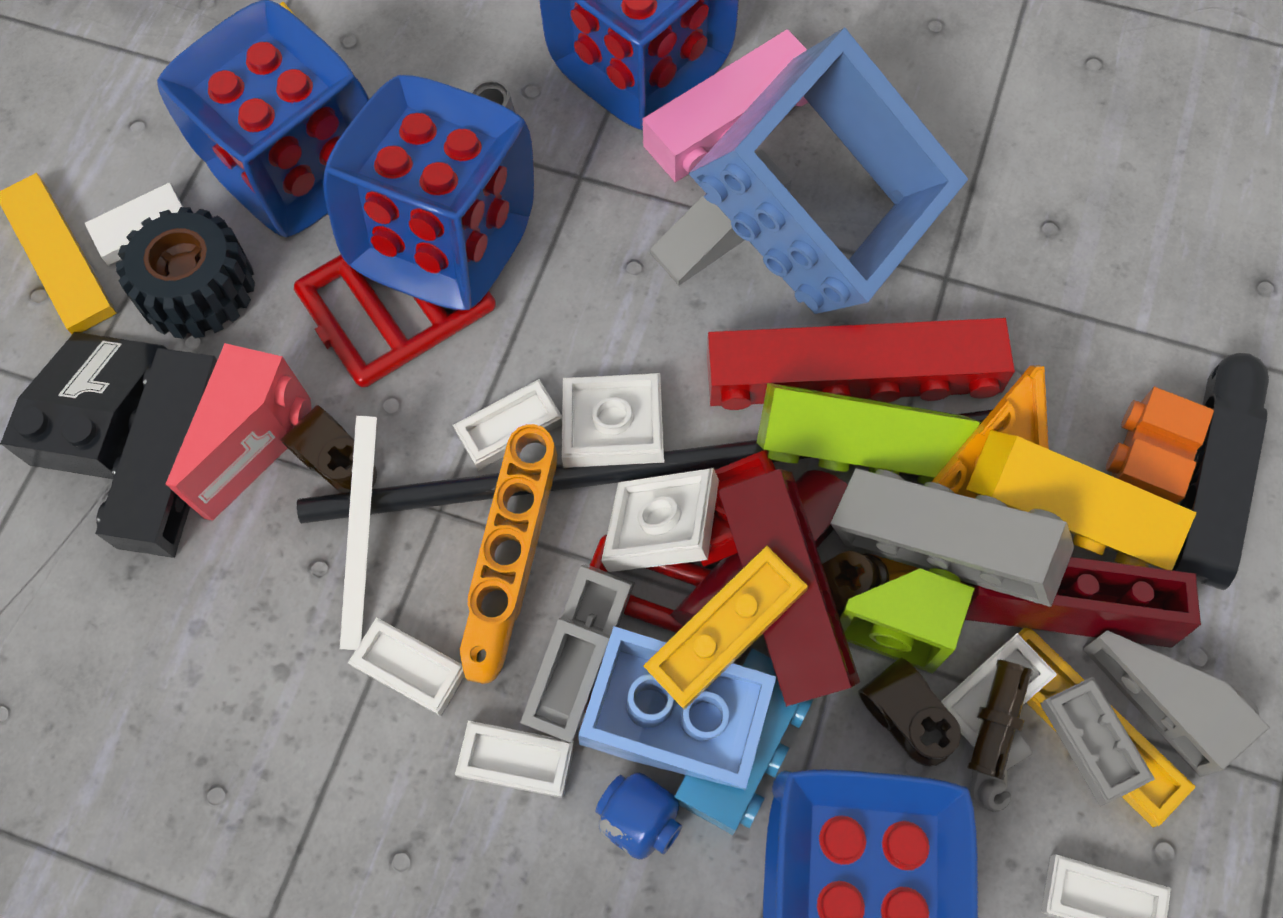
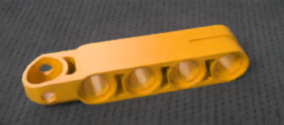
[460,424,558,684]

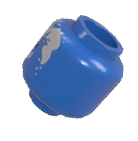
[596,772,682,860]

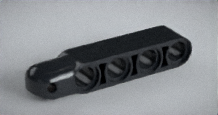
[1172,353,1269,590]

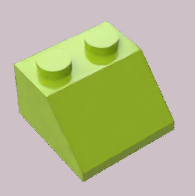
[839,568,974,674]

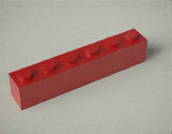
[707,318,1015,410]

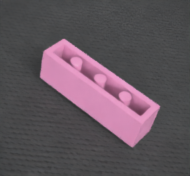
[642,29,808,183]

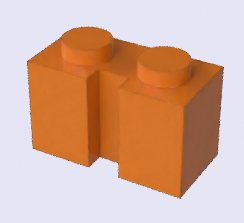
[1106,386,1214,504]

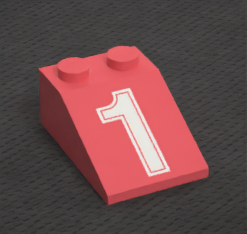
[166,343,311,521]

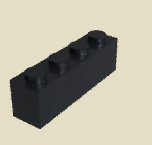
[95,348,217,558]

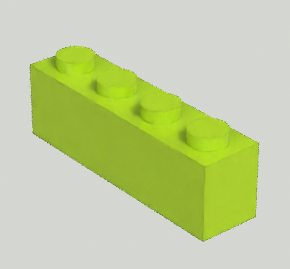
[756,383,980,484]

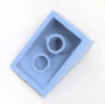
[578,626,776,790]

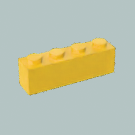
[966,430,1196,570]

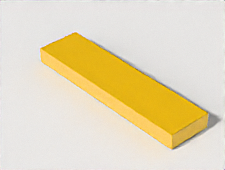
[0,173,117,334]
[1018,628,1196,827]

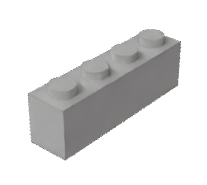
[830,469,1074,607]

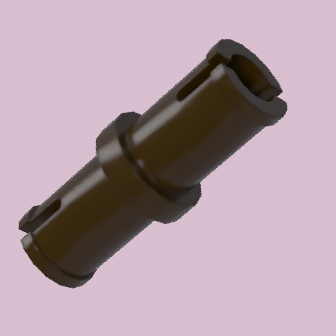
[967,660,1034,780]

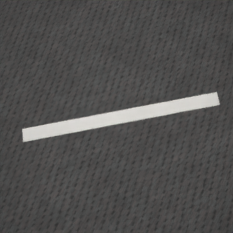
[340,416,377,650]

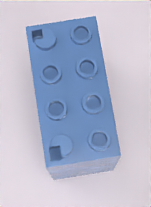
[689,27,968,314]

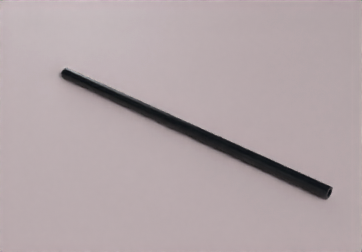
[297,409,993,524]

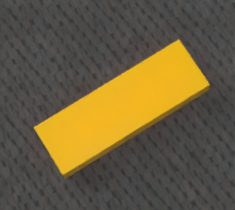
[643,546,808,710]

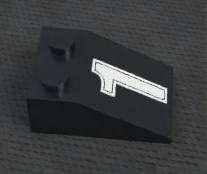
[0,332,167,479]

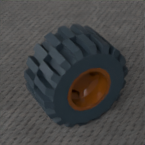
[116,207,255,339]

